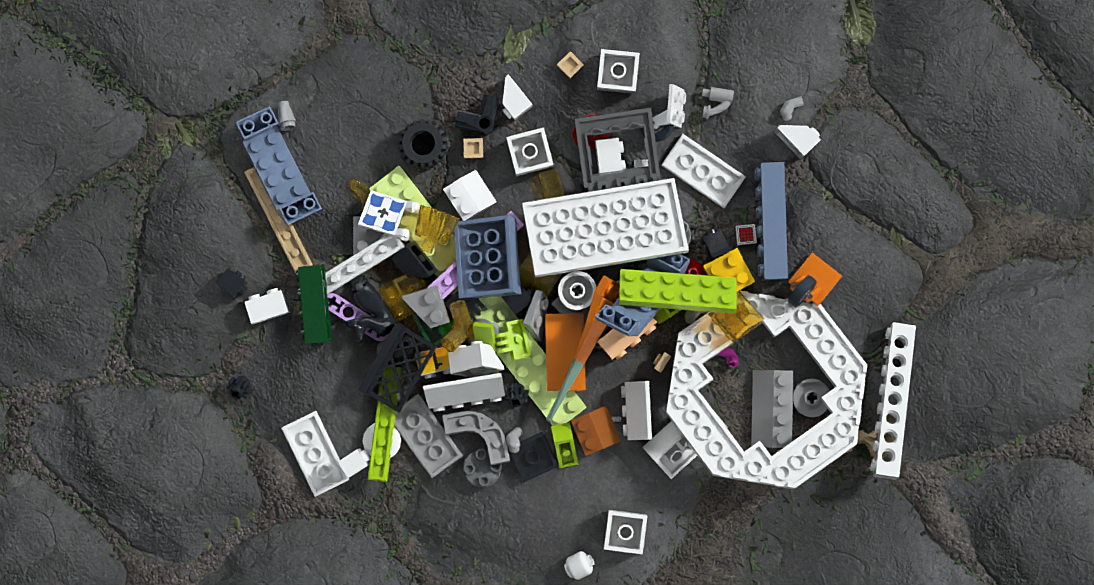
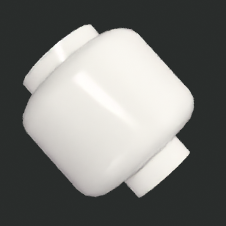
[564,551,594,580]

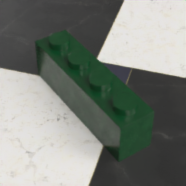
[296,264,332,344]

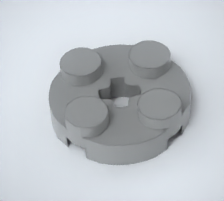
[793,379,830,417]

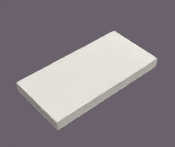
[661,134,746,208]
[282,411,350,497]

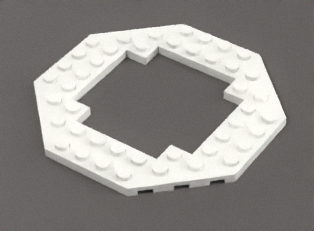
[666,291,867,489]

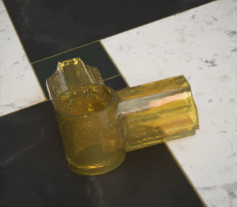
[441,300,474,352]

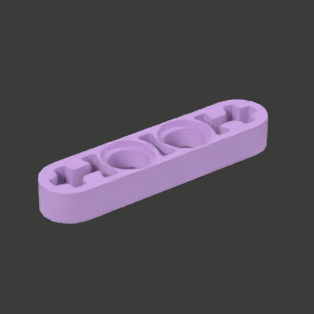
[328,293,389,341]

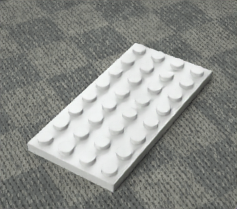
[522,178,689,278]

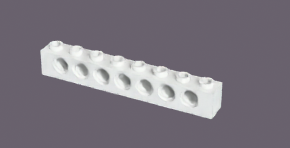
[870,322,916,480]

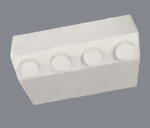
[423,373,505,412]

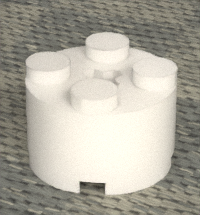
[558,271,597,311]

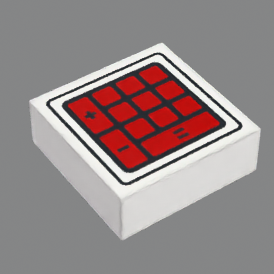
[735,224,757,245]

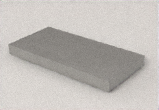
[395,393,463,478]

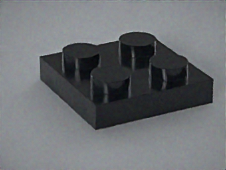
[507,432,558,483]

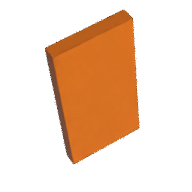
[545,313,586,391]

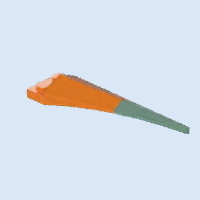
[546,275,619,423]

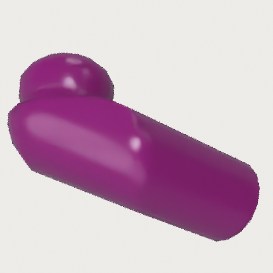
[715,348,739,368]

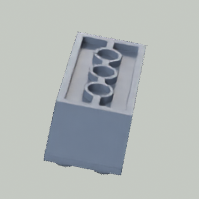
[235,106,322,226]
[595,254,690,336]

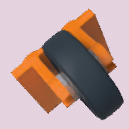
[788,252,843,307]

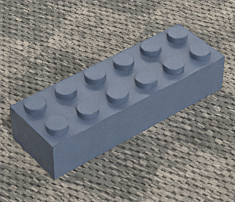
[754,162,788,281]

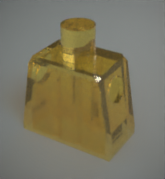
[415,205,460,253]

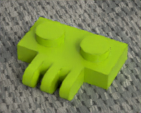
[495,319,532,360]

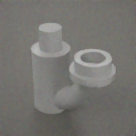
[702,87,734,120]

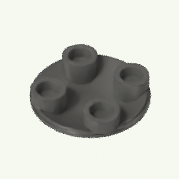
[463,449,502,488]

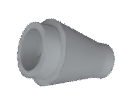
[277,101,297,131]

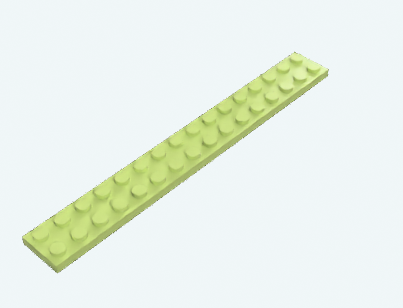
[369,166,587,426]

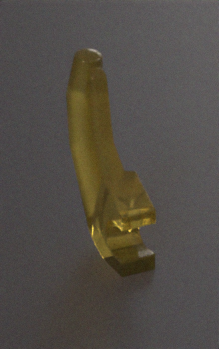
[349,179,370,215]

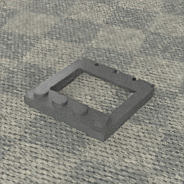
[574,108,660,192]

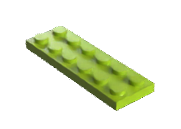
[619,269,737,314]

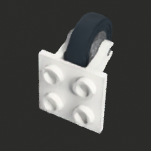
[640,84,686,142]

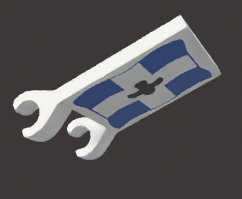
[358,191,420,241]

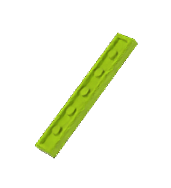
[368,366,402,482]

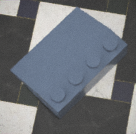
[454,215,521,299]

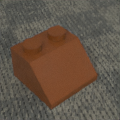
[571,406,621,456]

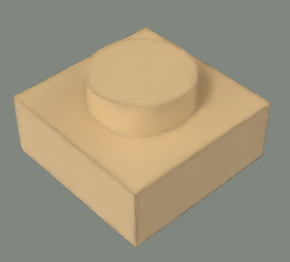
[557,51,584,79]
[464,138,483,159]
[653,352,671,373]

